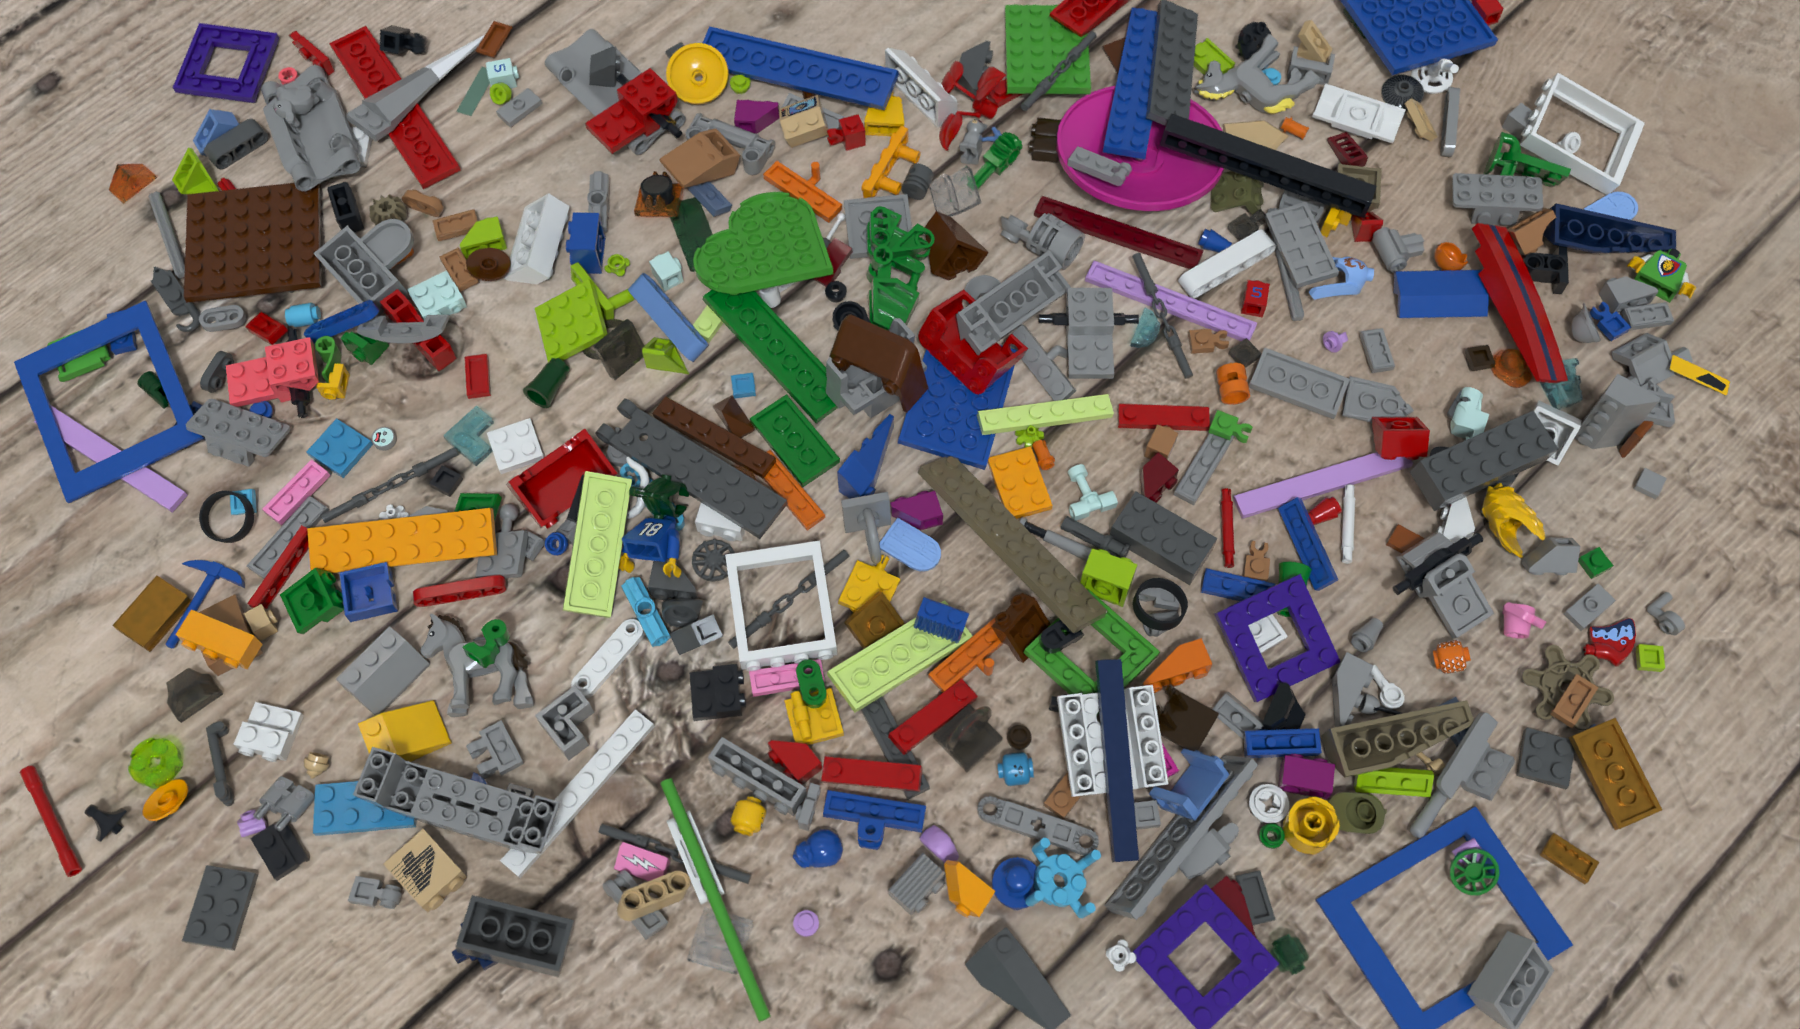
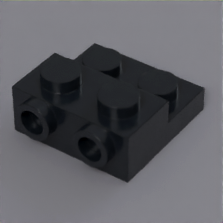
[689,664,746,721]

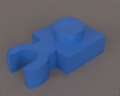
[1589,302,1631,342]

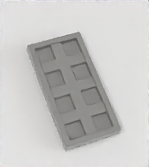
[1265,201,1339,288]

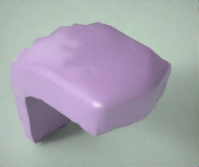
[920,825,959,863]

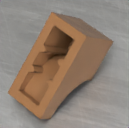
[1507,208,1556,256]

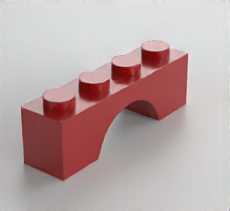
[380,289,457,372]

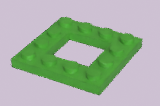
[1024,589,1160,717]

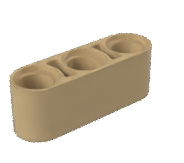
[617,870,690,921]

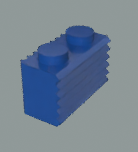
[914,597,969,644]

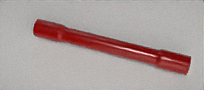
[20,766,82,877]

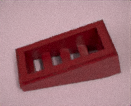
[1327,132,1368,167]

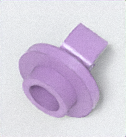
[1323,331,1348,353]

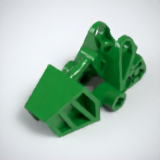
[866,206,935,331]

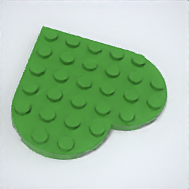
[693,192,833,295]

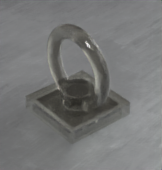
[582,319,644,380]
[933,704,1003,772]

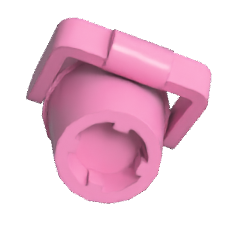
[1502,602,1546,639]

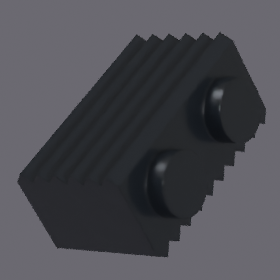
[327,182,364,232]

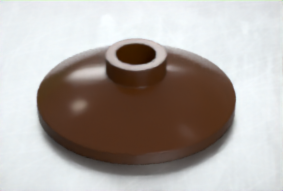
[466,248,511,281]

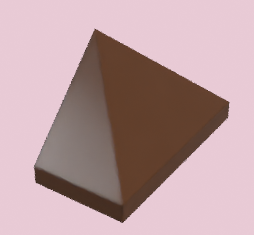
[713,395,755,438]

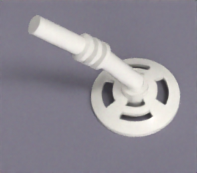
[1411,59,1459,94]

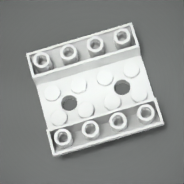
[1057,685,1168,797]

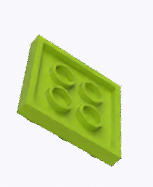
[535,279,608,363]

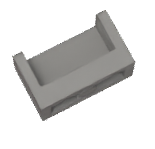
[1287,46,1335,85]

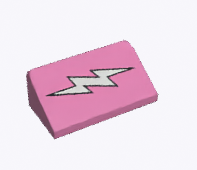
[614,842,671,881]

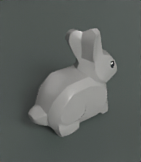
[273,85,319,128]

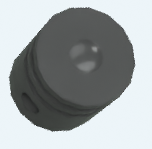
[901,163,934,200]

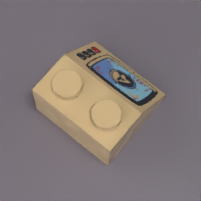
[779,95,829,148]

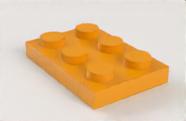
[987,446,1053,519]

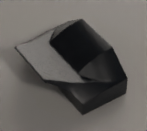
[1262,682,1306,730]

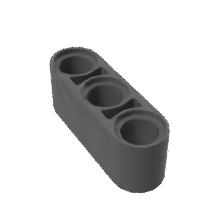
[204,119,268,169]

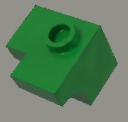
[341,331,389,365]

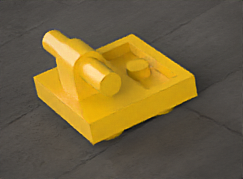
[784,688,844,745]

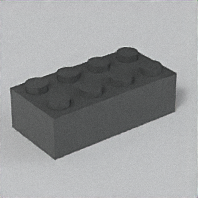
[1110,491,1217,585]
[456,895,574,977]

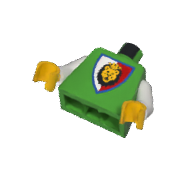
[1627,249,1696,303]

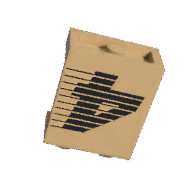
[383,829,467,912]

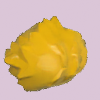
[1481,483,1545,558]

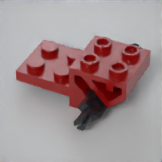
[585,68,682,154]

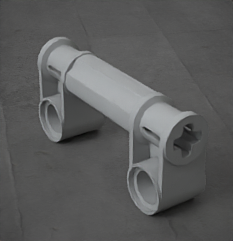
[686,113,775,175]

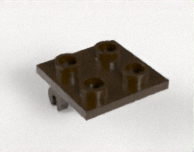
[1156,686,1219,751]

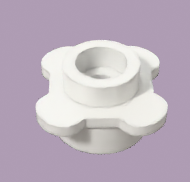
[1106,940,1136,971]

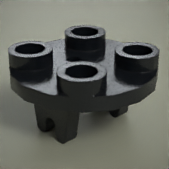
[1235,22,1272,60]

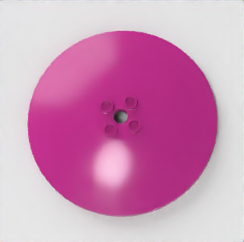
[1056,86,1224,211]

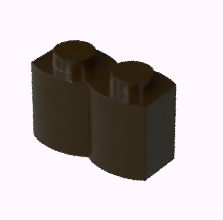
[1029,117,1061,163]

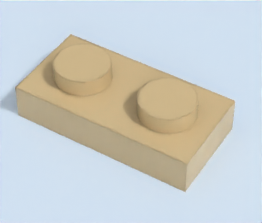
[1405,98,1438,142]

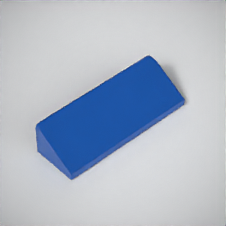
[1244,728,1322,758]

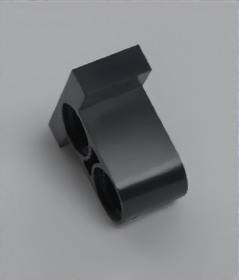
[1523,245,1569,295]

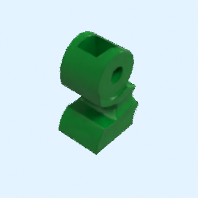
[462,619,510,669]

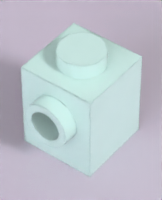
[649,252,684,291]

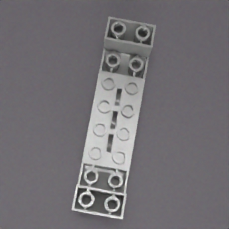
[353,747,560,854]

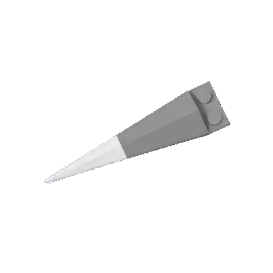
[346,35,485,141]

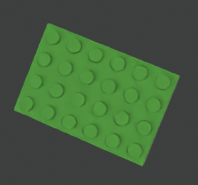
[1005,4,1091,94]

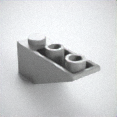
[1332,652,1374,727]

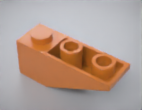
[1142,638,1212,693]

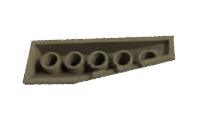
[1321,700,1474,778]

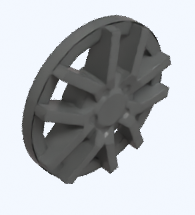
[692,539,735,582]

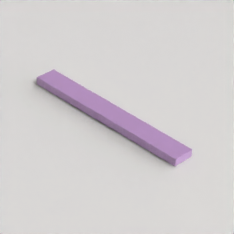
[1085,261,1257,344]
[34,405,188,513]
[1233,452,1413,519]

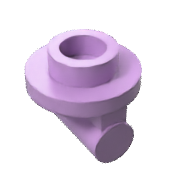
[237,809,268,838]
[1452,838,1483,865]

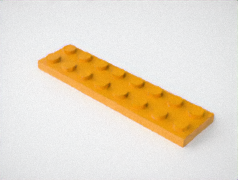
[307,508,497,573]

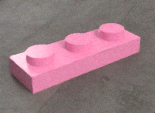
[262,459,330,526]
[749,659,825,697]

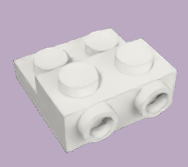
[233,702,304,762]

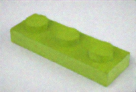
[1354,768,1434,797]

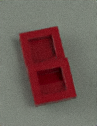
[812,238,853,287]

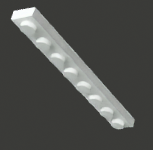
[500,709,655,878]

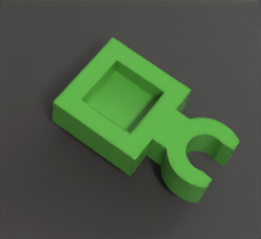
[1208,410,1253,443]

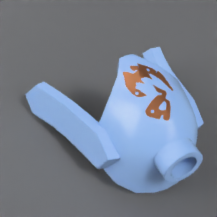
[1309,257,1374,300]

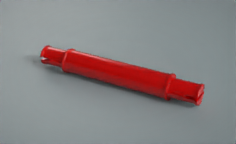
[1220,488,1235,568]

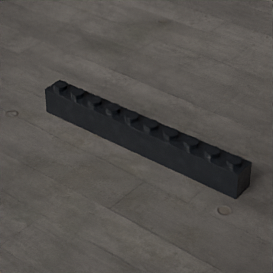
[1160,113,1377,218]

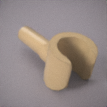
[1416,752,1445,776]

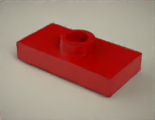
[245,312,288,345]

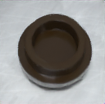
[1007,725,1032,750]

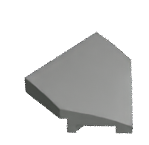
[1641,377,1675,428]

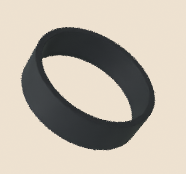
[199,491,254,543]
[1133,578,1188,631]

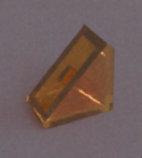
[109,164,157,204]

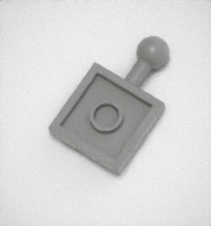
[475,504,528,578]

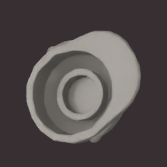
[1572,303,1601,343]

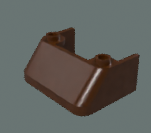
[829,314,928,413]

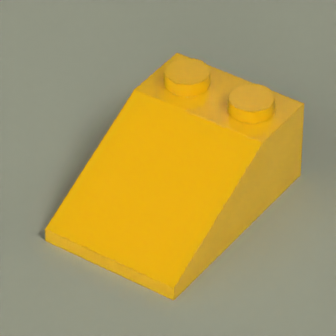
[358,700,452,762]

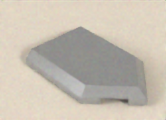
[1342,376,1414,423]

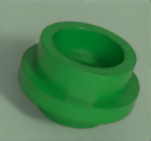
[1259,823,1285,849]

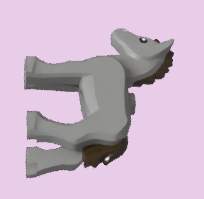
[421,614,534,718]

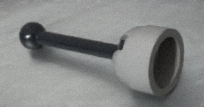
[1359,693,1402,715]

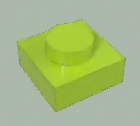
[1635,644,1665,672]

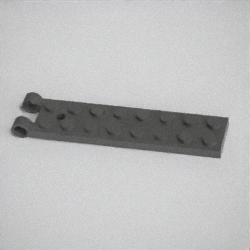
[595,398,788,539]

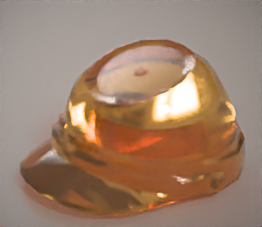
[1491,349,1532,388]

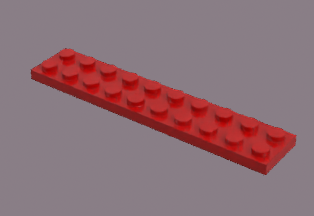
[329,26,461,189]

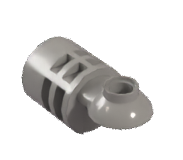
[1001,213,1085,270]

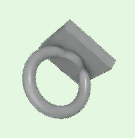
[841,492,891,564]

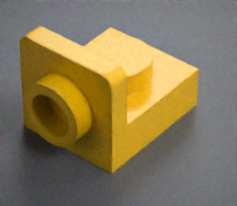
[1320,207,1352,237]
[316,364,350,400]

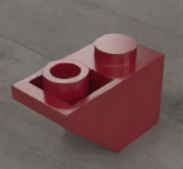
[1140,452,1179,503]

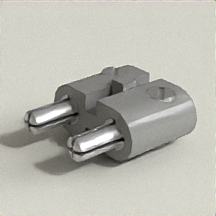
[253,776,315,831]

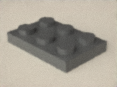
[182,865,258,951]

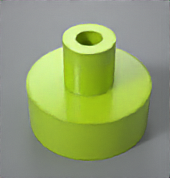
[490,82,512,105]

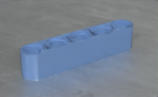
[628,273,709,362]

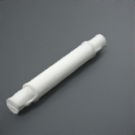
[1341,484,1356,564]

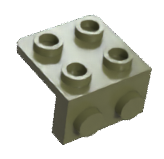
[1211,171,1264,216]

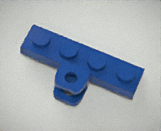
[823,790,926,850]

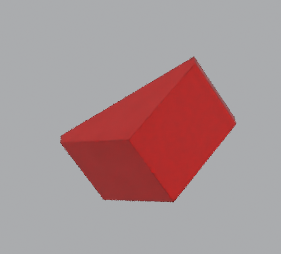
[1351,212,1384,242]

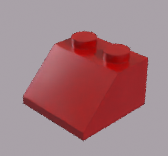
[1372,417,1430,460]

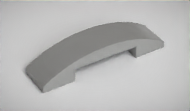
[357,315,449,343]

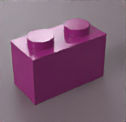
[1278,754,1335,800]

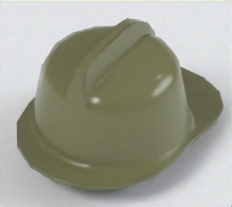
[1329,792,1387,834]

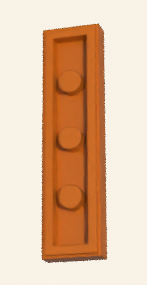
[764,450,825,531]

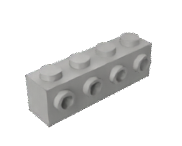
[708,737,807,816]

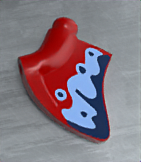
[1583,618,1636,667]

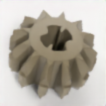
[369,194,407,226]

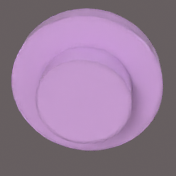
[793,910,819,937]

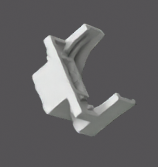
[826,318,927,418]

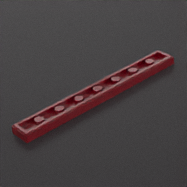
[1034,196,1204,269]

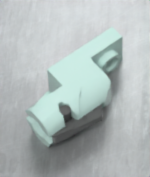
[1447,387,1489,441]

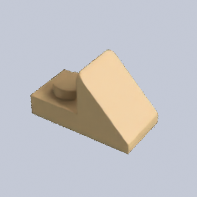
[1297,20,1332,63]

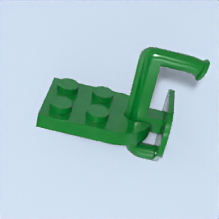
[1484,132,1571,187]

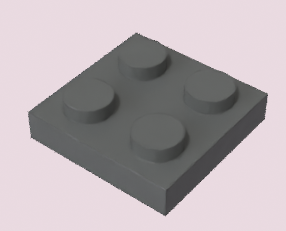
[1516,727,1575,790]

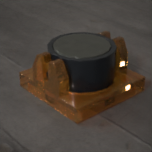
[634,171,684,217]

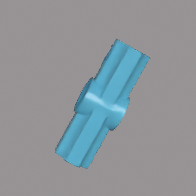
[621,577,671,647]

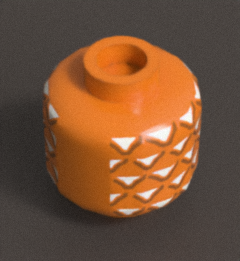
[1433,640,1471,674]

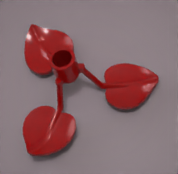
[939,61,1006,151]

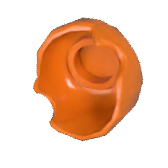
[1434,242,1468,270]

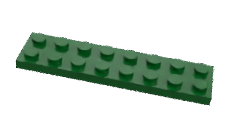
[703,290,838,424]

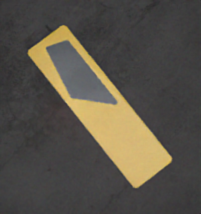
[1670,355,1730,395]

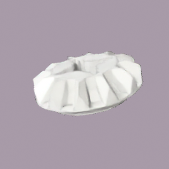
[1249,784,1289,823]

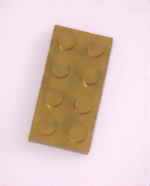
[1568,717,1662,830]

